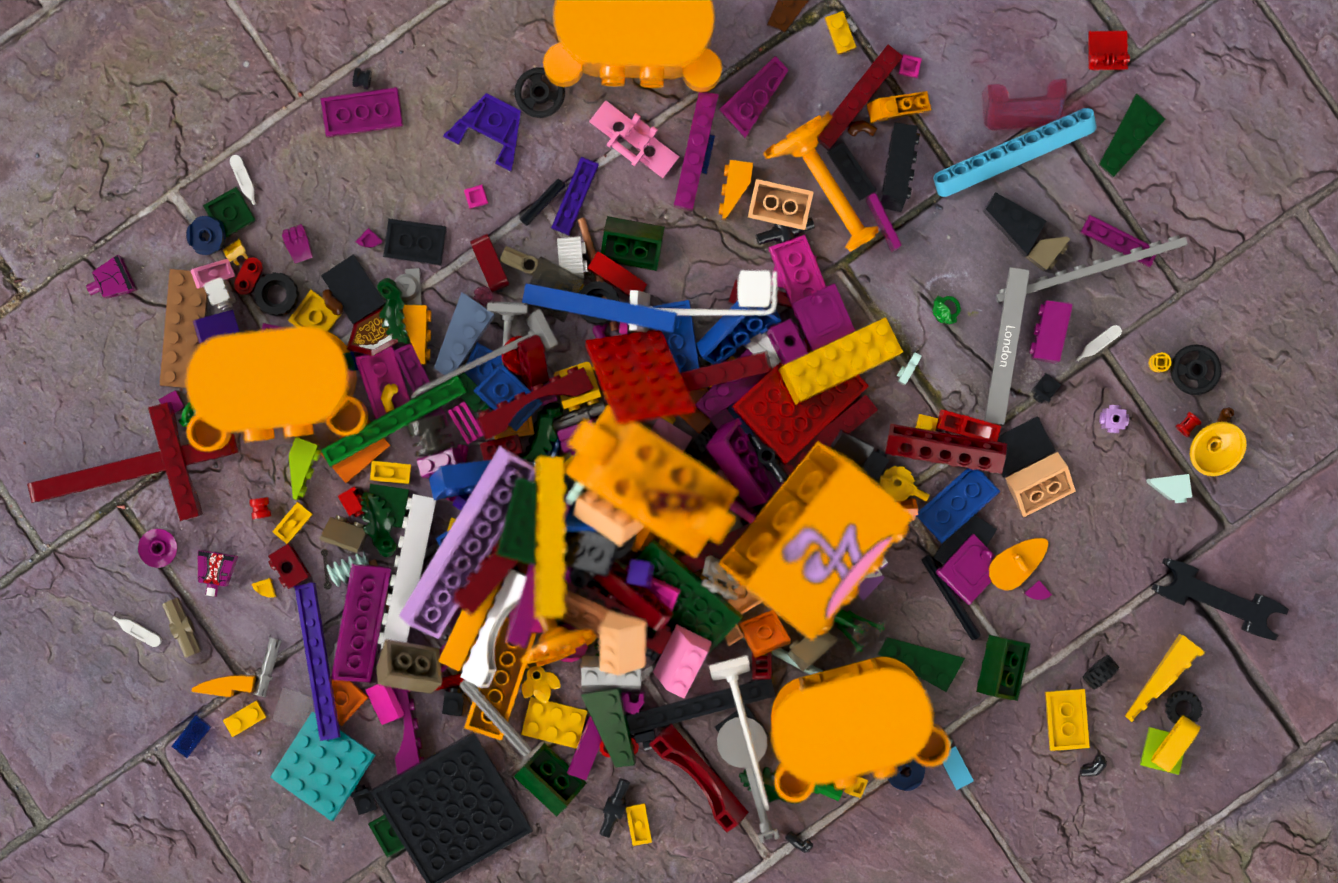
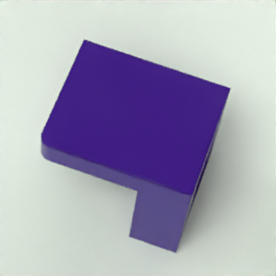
[627,560,655,588]

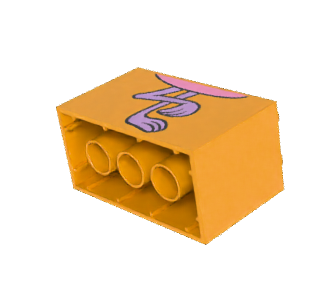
[718,442,913,641]

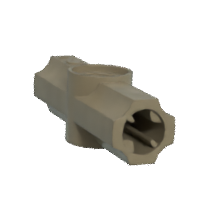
[500,246,560,285]
[162,597,201,658]

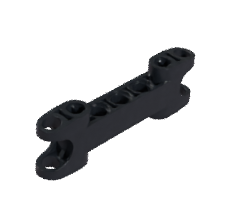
[1151,558,1289,641]

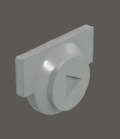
[394,268,422,305]

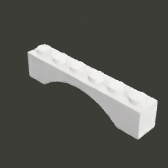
[461,569,526,688]

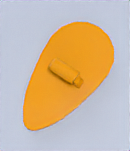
[989,538,1048,590]

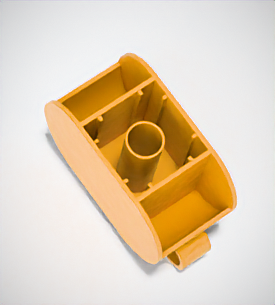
[543,0,722,92]
[186,327,369,451]
[564,405,740,558]
[771,656,950,802]

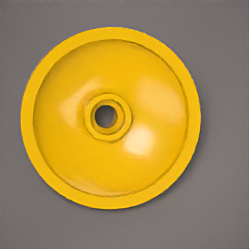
[1190,422,1246,476]

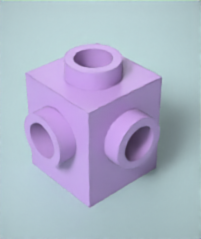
[1099,405,1129,433]

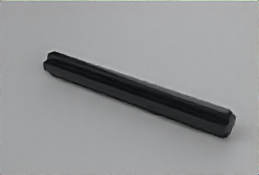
[921,555,981,640]

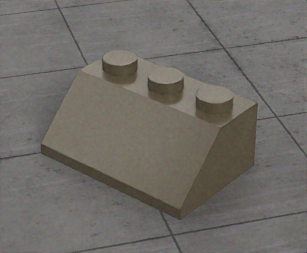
[377,639,442,694]

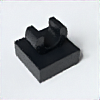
[635,729,655,751]

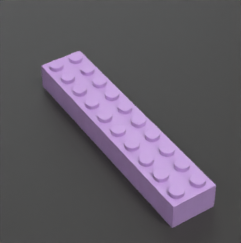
[399,446,535,639]

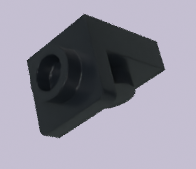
[1031,373,1061,404]
[442,687,465,716]
[350,784,378,815]

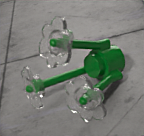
[834,609,887,657]

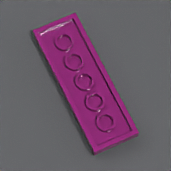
[331,563,391,682]

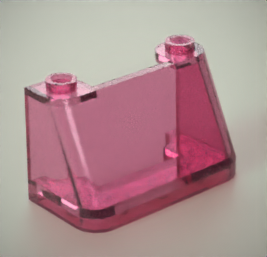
[982,79,1067,130]

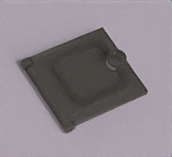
[529,256,585,322]

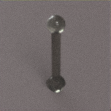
[321,549,332,590]

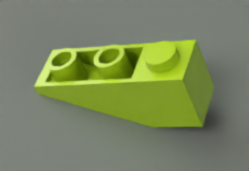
[289,437,321,500]

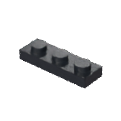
[827,142,876,202]

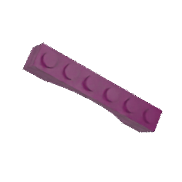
[674,92,718,212]
[378,661,424,774]

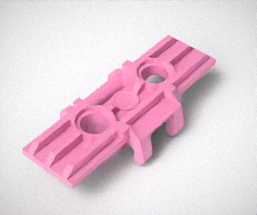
[589,100,679,178]

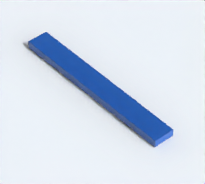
[522,283,678,333]

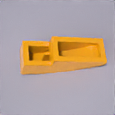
[191,674,256,697]

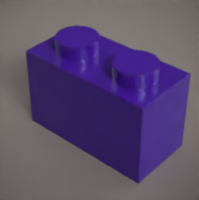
[193,310,239,343]

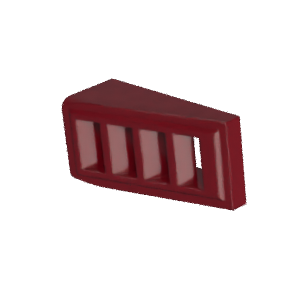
[752,651,773,679]

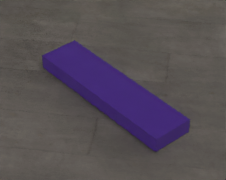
[551,157,599,236]

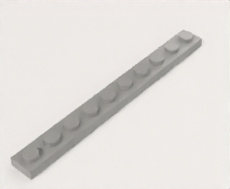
[995,235,1188,303]

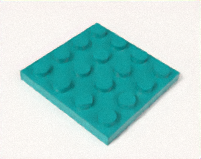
[270,711,376,821]

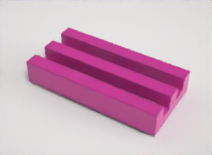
[448,401,483,445]

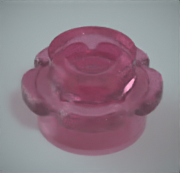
[474,286,493,305]

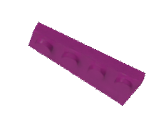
[718,56,789,138]
[694,349,770,419]

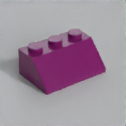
[1029,300,1073,364]

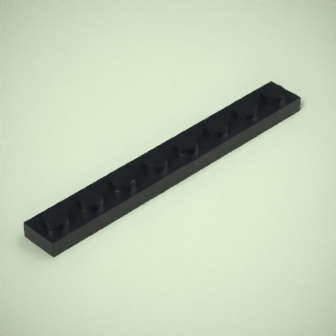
[626,679,776,735]

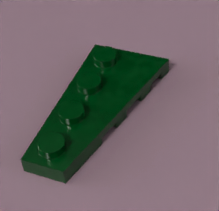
[496,478,536,565]

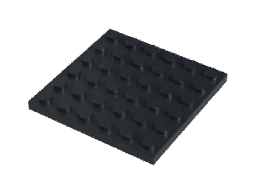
[371,731,533,883]

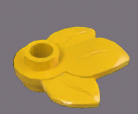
[522,666,561,704]

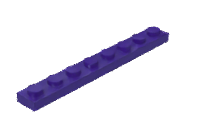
[294,582,341,741]

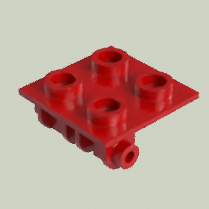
[1088,31,1130,70]

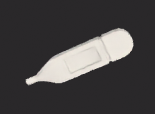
[230,155,256,206]
[1076,325,1122,361]
[113,616,162,647]

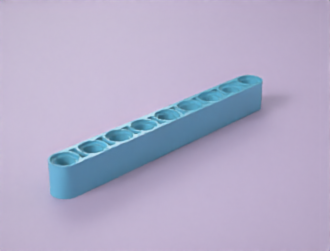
[933,108,1097,197]

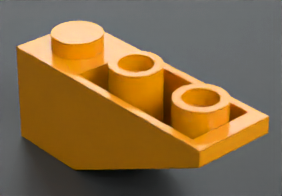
[867,91,931,123]
[719,160,753,220]
[403,305,432,365]

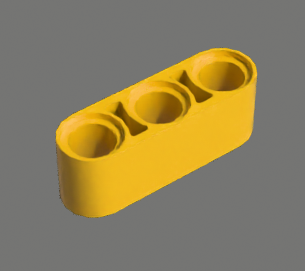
[1151,715,1201,772]

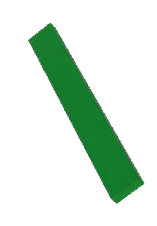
[321,375,467,467]

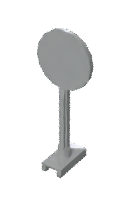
[717,717,779,844]

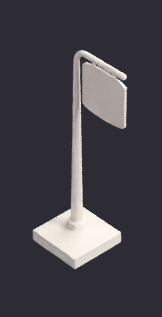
[629,271,777,332]
[709,656,769,811]

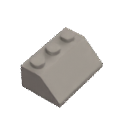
[581,656,641,692]

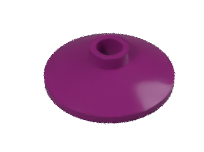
[138,529,177,568]

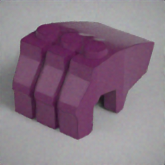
[282,224,313,264]
[621,692,646,714]

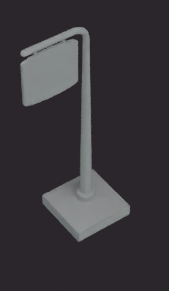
[460,301,529,446]
[411,309,558,399]

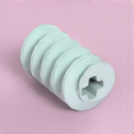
[327,551,369,586]

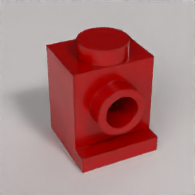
[338,486,365,517]

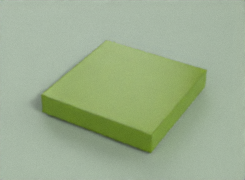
[1140,727,1184,775]

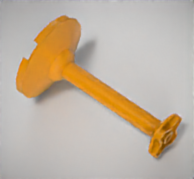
[763,111,879,252]
[499,536,597,668]

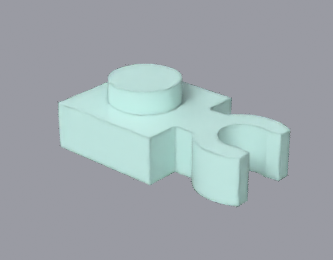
[897,352,922,385]
[564,481,584,505]

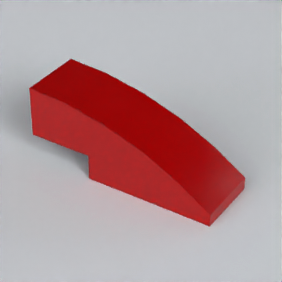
[587,252,647,297]
[936,410,1001,442]

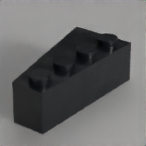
[880,122,920,212]

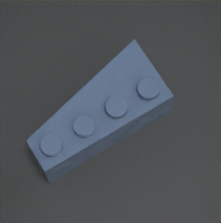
[434,292,496,379]

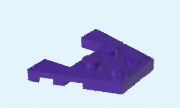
[443,93,521,172]

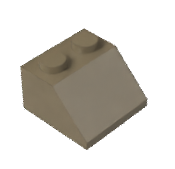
[319,515,368,553]
[788,632,838,671]

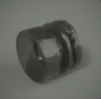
[406,414,455,457]

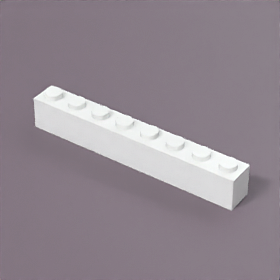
[378,494,436,649]

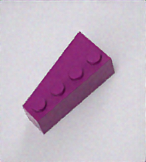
[706,418,774,508]

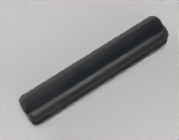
[520,178,565,226]

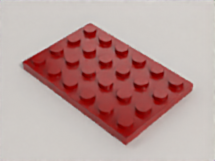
[585,329,695,424]
[732,338,869,465]

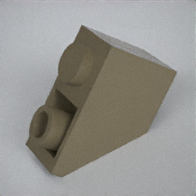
[1025,237,1070,272]

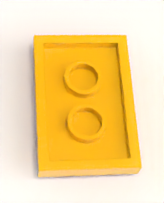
[1045,689,1090,751]
[521,696,588,749]

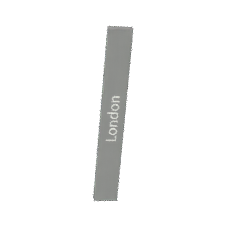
[984,267,1030,425]

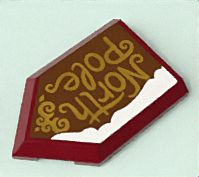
[346,307,398,356]

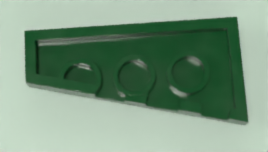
[1098,93,1165,178]
[877,637,965,692]
[581,687,636,768]

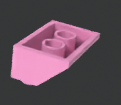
[653,625,712,698]

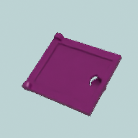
[791,283,856,352]
[936,534,995,605]

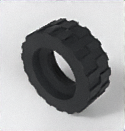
[254,272,299,316]
[578,281,620,326]

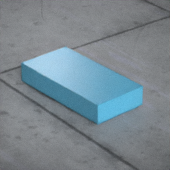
[942,746,974,790]

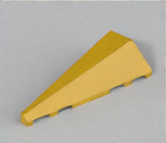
[1125,634,1205,722]

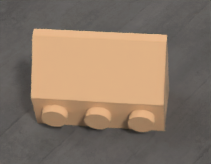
[748,179,813,230]
[1005,452,1076,517]
[574,489,645,546]
[600,612,646,675]

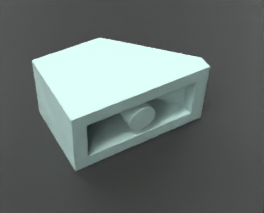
[1146,474,1192,503]

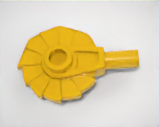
[879,466,930,501]

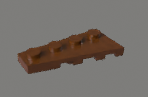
[767,0,810,33]

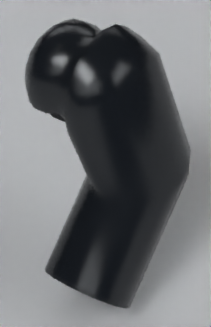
[1080,755,1107,777]
[785,831,813,853]

